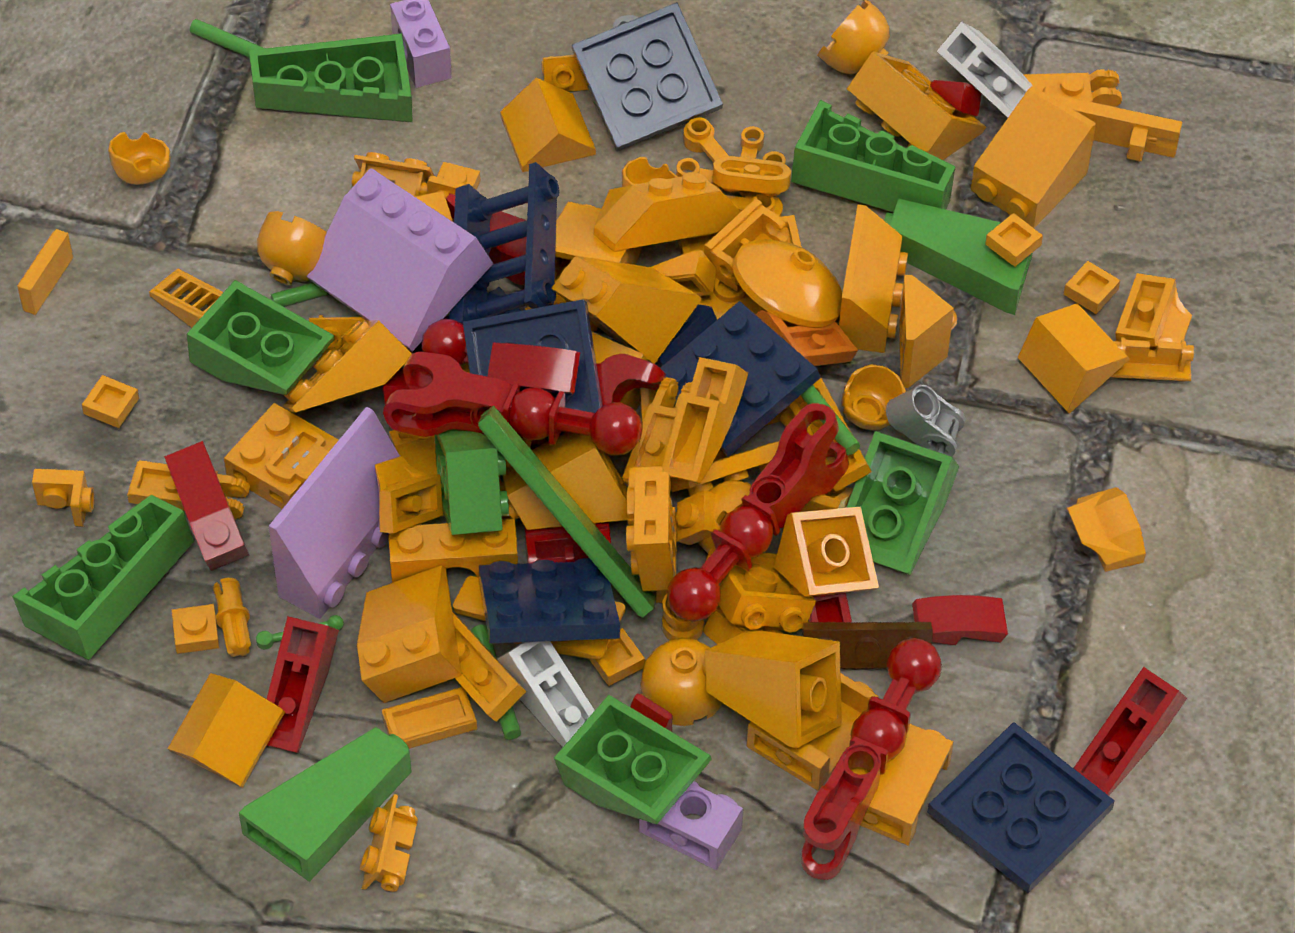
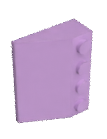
[307,168,493,352]
[269,407,400,619]

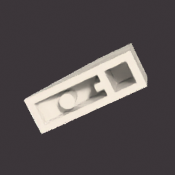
[937,22,1032,117]
[497,641,595,747]

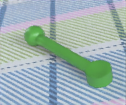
[256,615,344,650]

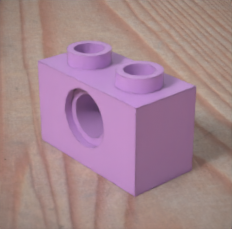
[390,0,452,88]
[639,781,743,870]

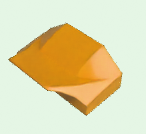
[1115,273,1192,346]
[374,456,443,533]
[1067,487,1146,572]

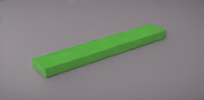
[478,405,656,618]

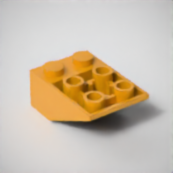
[282,320,412,412]

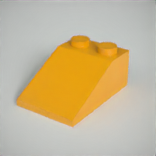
[357,565,462,703]

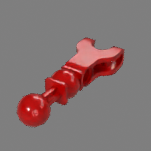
[422,319,666,406]
[383,352,643,455]
[667,403,849,622]
[801,638,942,880]

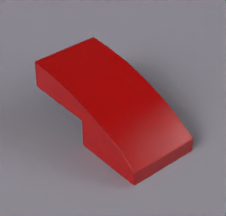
[487,342,580,394]
[912,595,1008,645]

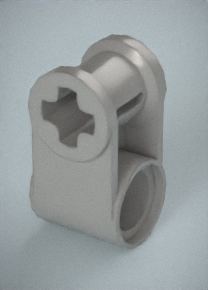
[886,385,966,457]

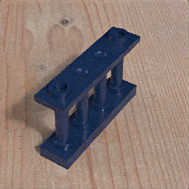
[449,162,560,324]

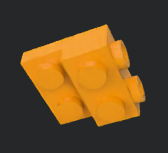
[706,548,816,633]

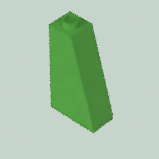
[884,198,1033,315]
[239,727,412,882]

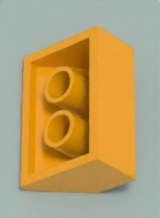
[847,51,986,160]
[839,204,908,353]

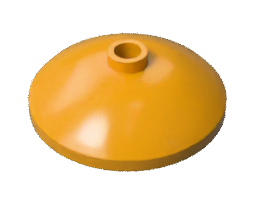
[733,239,842,327]

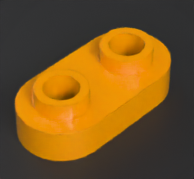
[712,156,791,197]

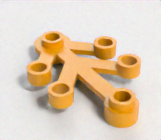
[676,117,786,217]

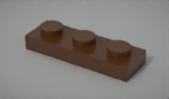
[803,622,933,668]

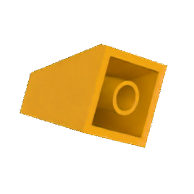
[971,85,1096,228]
[554,201,643,283]
[551,255,702,364]
[500,432,628,530]
[703,629,842,748]

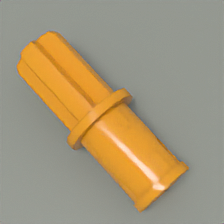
[213,578,251,657]

